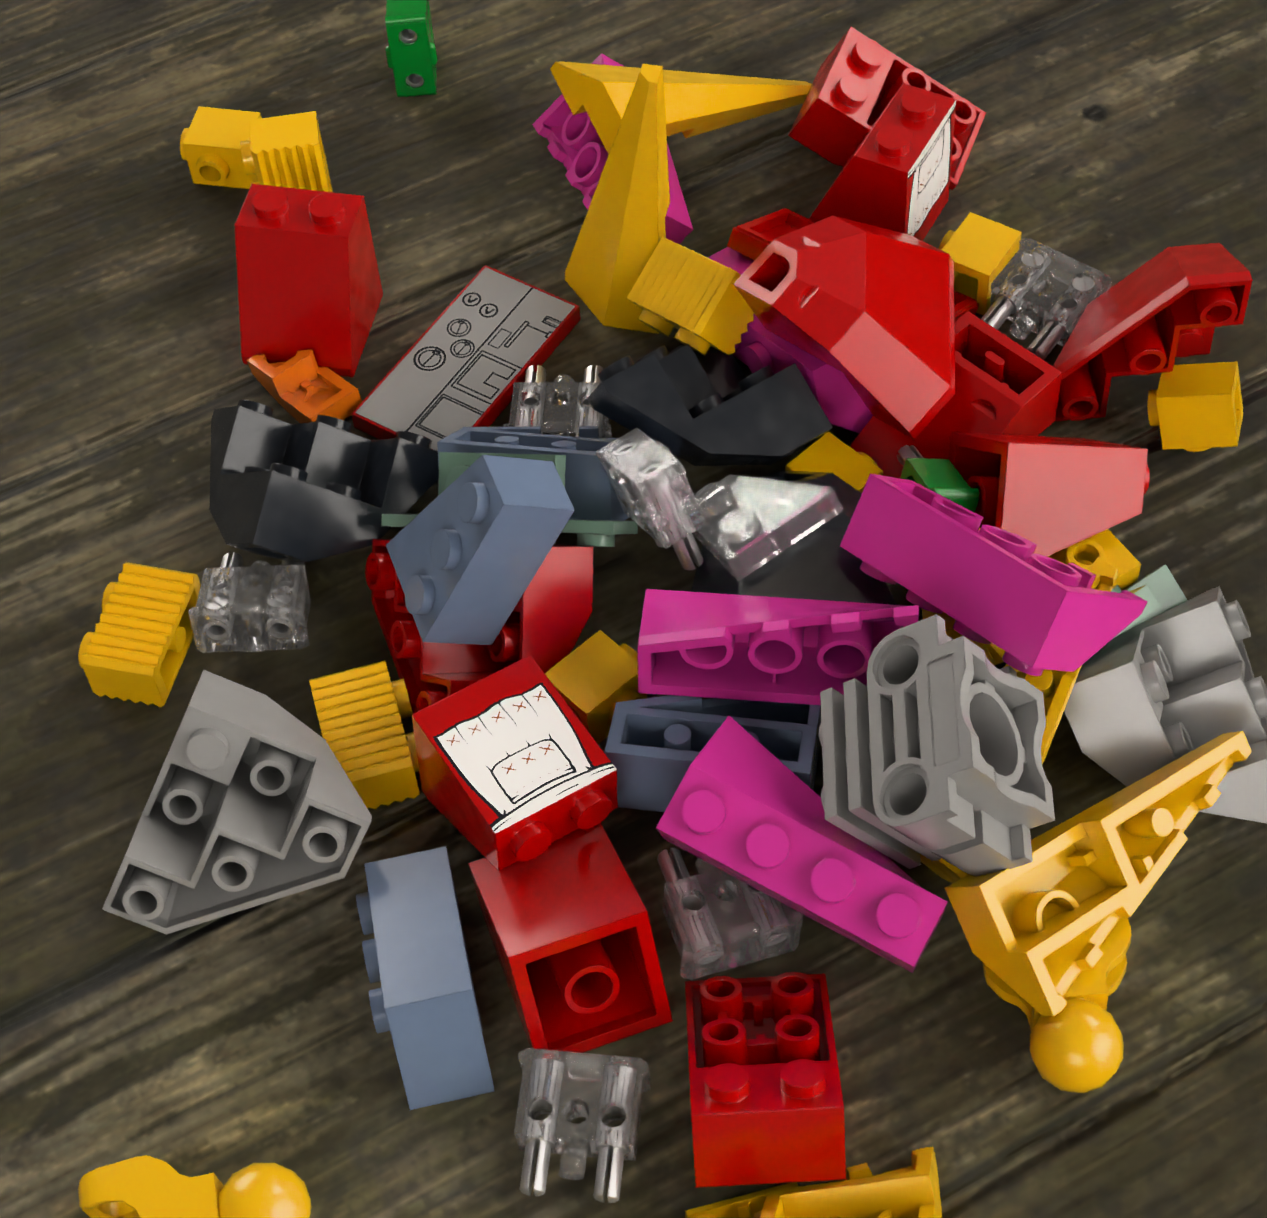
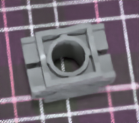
[818,614,1055,876]

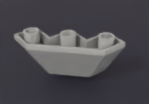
[1064,586,1267,824]
[102,669,372,935]

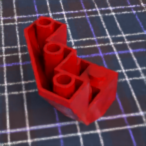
[733,215,955,440]
[1053,243,1253,421]
[365,539,594,714]

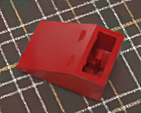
[788,27,986,190]
[849,311,1062,478]
[685,972,846,1188]

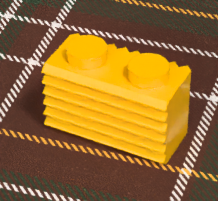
[240,111,333,192]
[627,236,754,356]
[78,563,206,708]
[309,660,420,809]

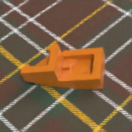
[247,349,362,424]

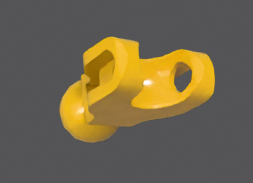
[982,917,1132,1093]
[78,1155,312,1218]

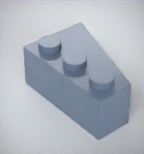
[437,426,657,521]
[386,455,575,645]
[604,695,821,812]
[356,846,495,1110]

